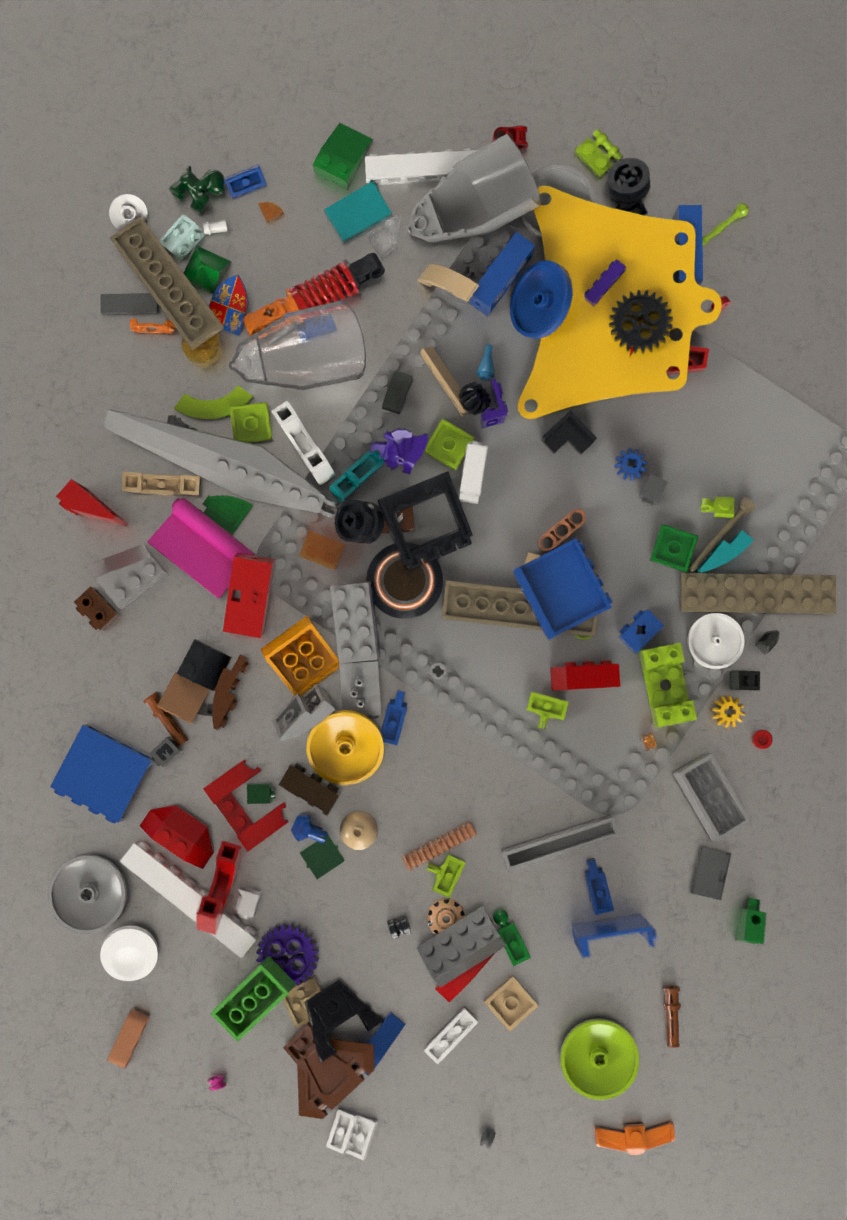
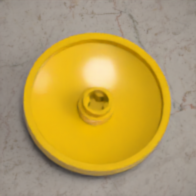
[306,710,384,785]

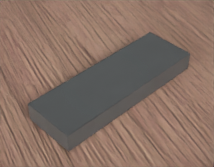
[100,293,158,315]

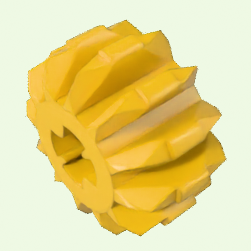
[711,695,745,728]

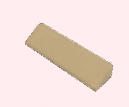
[421,347,468,417]

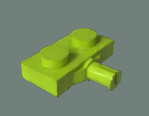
[526,692,569,730]
[426,854,466,898]

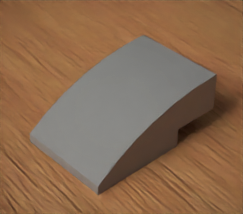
[272,684,336,741]

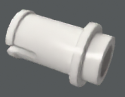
[203,219,227,236]

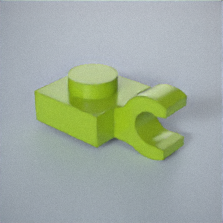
[700,497,734,518]

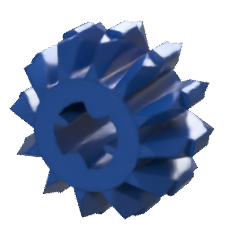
[614,448,647,481]

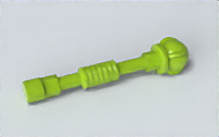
[702,203,749,246]

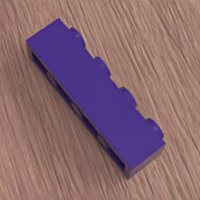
[584,259,626,307]

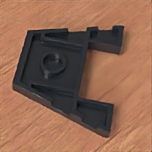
[305,980,384,1063]

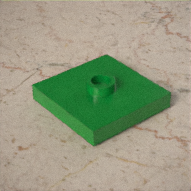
[649,524,698,573]

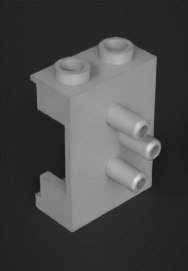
[339,660,382,719]

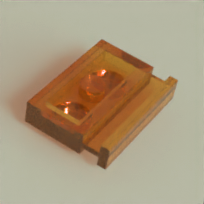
[299,530,345,571]

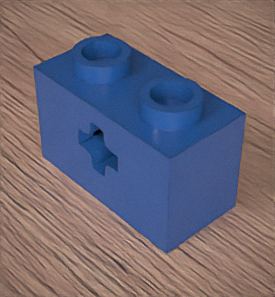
[618,609,664,654]

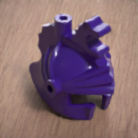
[370,428,428,474]

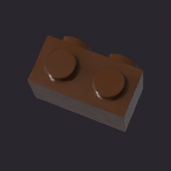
[74,586,120,631]

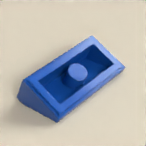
[224,164,266,198]

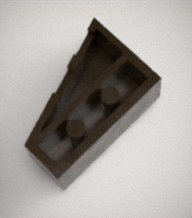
[279,763,341,816]

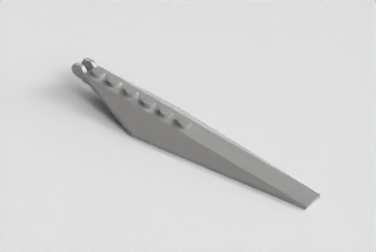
[103,409,339,518]

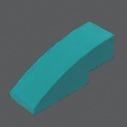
[329,450,385,504]
[696,530,754,573]

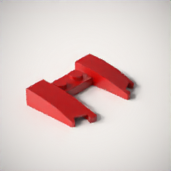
[203,760,289,852]

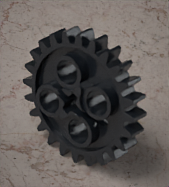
[609,290,673,354]

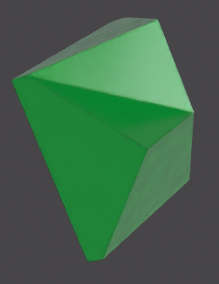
[183,245,231,294]

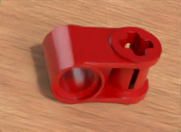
[492,125,529,150]

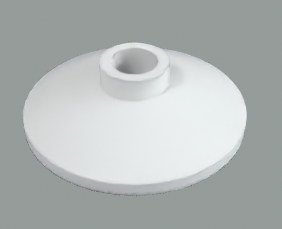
[109,194,147,230]

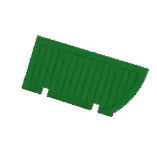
[199,495,253,536]

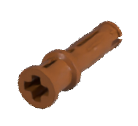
[143,692,189,747]
[663,985,681,1048]

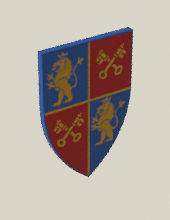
[209,275,248,336]

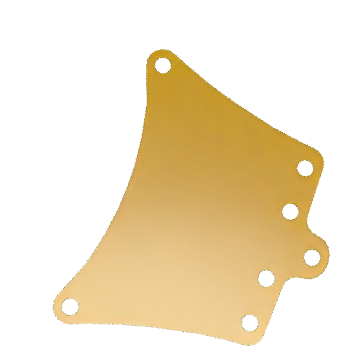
[517,186,722,419]

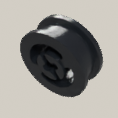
[607,158,650,204]

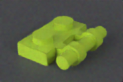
[574,129,623,179]

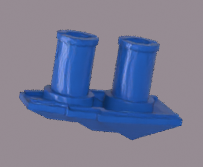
[291,812,327,843]

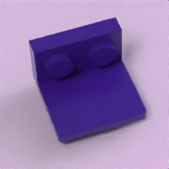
[480,378,508,429]

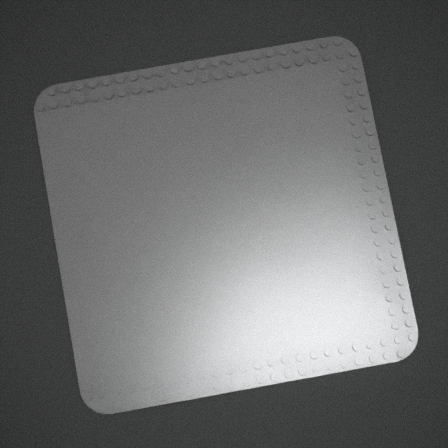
[256,217,847,815]

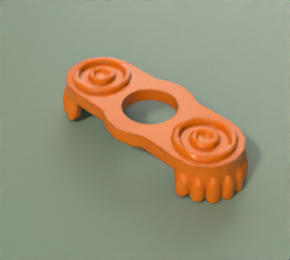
[130,318,175,334]

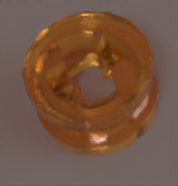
[642,732,656,751]

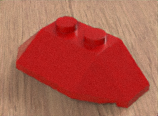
[140,805,214,869]

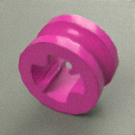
[207,1075,227,1091]

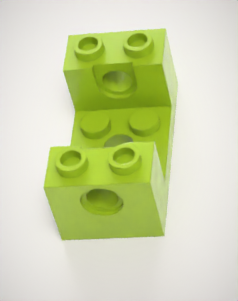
[638,643,697,727]

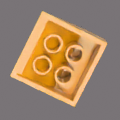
[261,616,339,696]

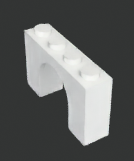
[271,400,336,486]
[459,441,487,504]

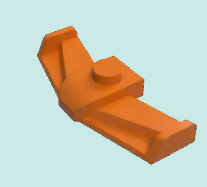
[595,1121,675,1155]

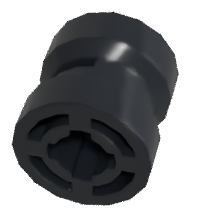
[387,915,411,940]

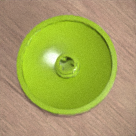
[560,1018,639,1100]

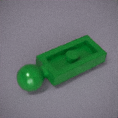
[493,909,531,966]

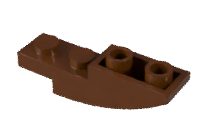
[212,654,250,730]

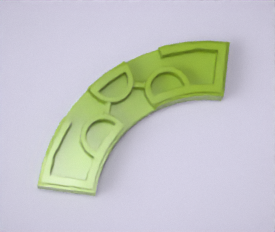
[174,385,254,420]

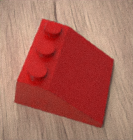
[56,479,128,527]

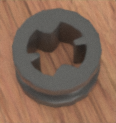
[480,1128,496,1149]

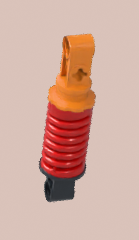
[243,253,385,338]

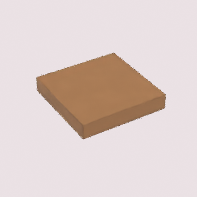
[157,672,210,724]

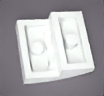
[326,1108,378,1160]

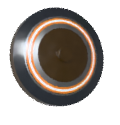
[366,542,443,619]

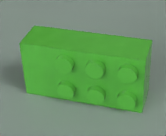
[210,956,296,1042]

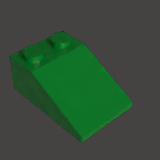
[312,123,373,190]

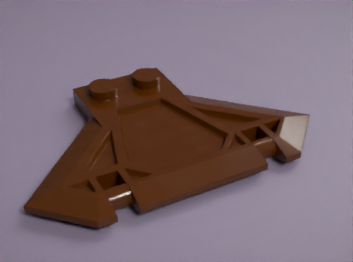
[283,1022,375,1119]

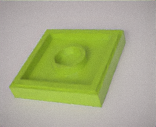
[229,402,272,443]
[424,418,475,471]

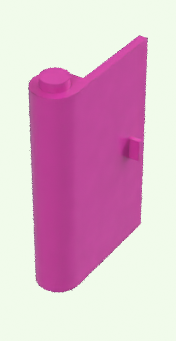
[147,497,255,599]

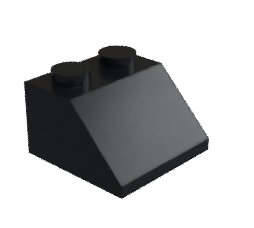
[177,639,232,691]

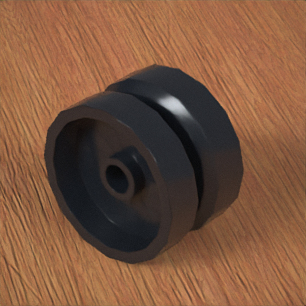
[335,500,384,544]

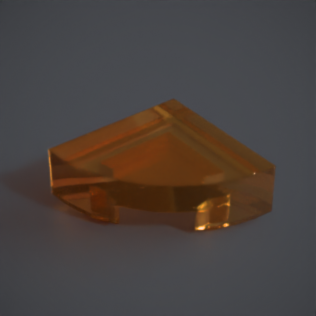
[258,202,284,222]

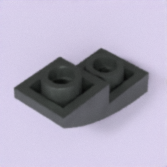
[382,370,413,414]

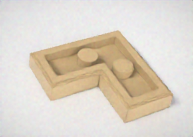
[282,975,322,1028]

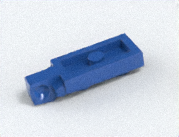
[381,690,407,745]
[585,858,614,915]

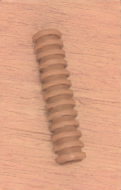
[402,821,477,871]

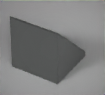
[197,703,213,716]

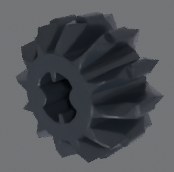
[458,381,491,416]

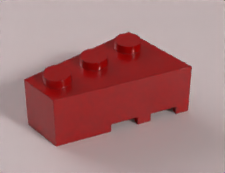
[550,660,621,691]

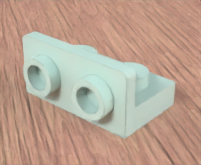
[159,214,205,262]

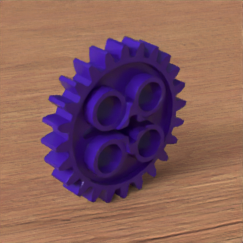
[256,923,319,986]

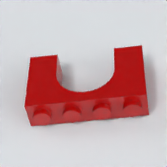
[196,841,241,935]

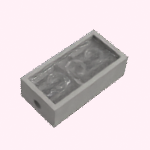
[673,753,751,841]

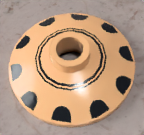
[427,898,465,935]

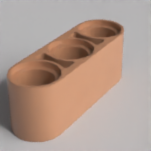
[538,509,586,553]
[107,1009,149,1069]

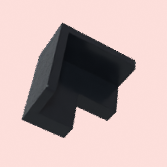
[541,410,597,455]

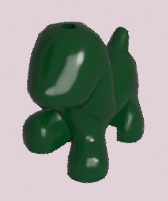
[169,166,225,214]

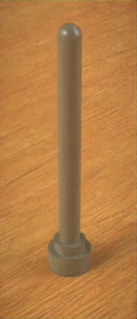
[688,497,756,573]

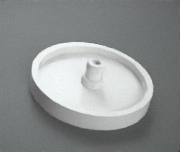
[687,613,744,669]
[100,926,158,981]

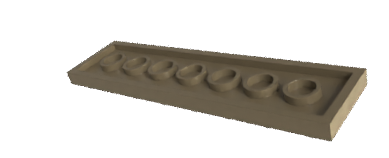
[110,216,224,350]
[680,573,836,614]
[442,580,598,637]

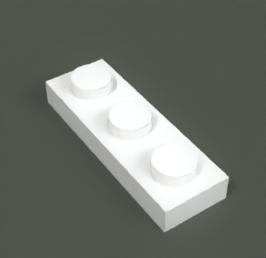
[424,1007,478,1065]

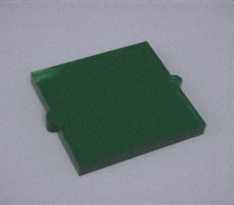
[300,834,345,879]

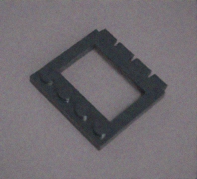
[377,471,473,570]

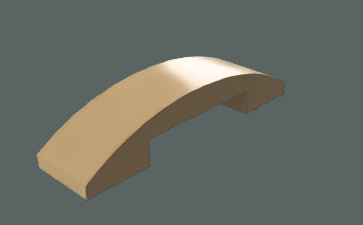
[417,264,479,302]
[121,472,200,496]

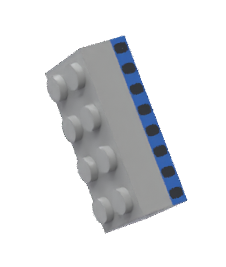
[330,581,381,664]

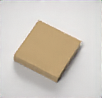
[484,975,539,1032]

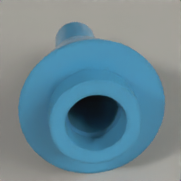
[476,344,495,381]

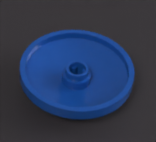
[510,260,573,339]

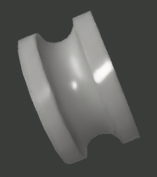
[429,663,447,680]

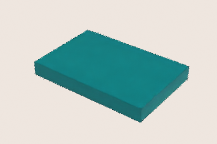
[324,181,392,243]

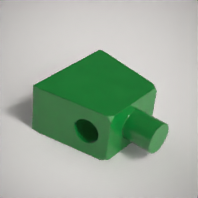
[735,898,766,944]

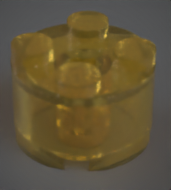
[181,333,223,368]

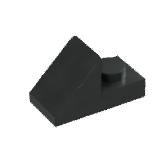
[730,670,760,690]

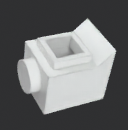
[235,887,261,919]

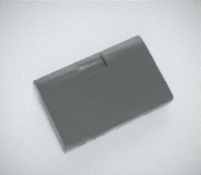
[690,846,732,900]

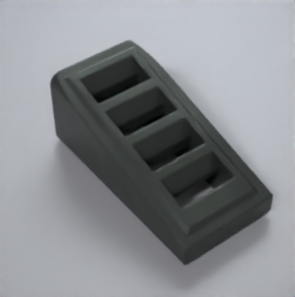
[755,630,780,654]

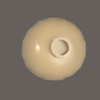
[340,811,378,850]

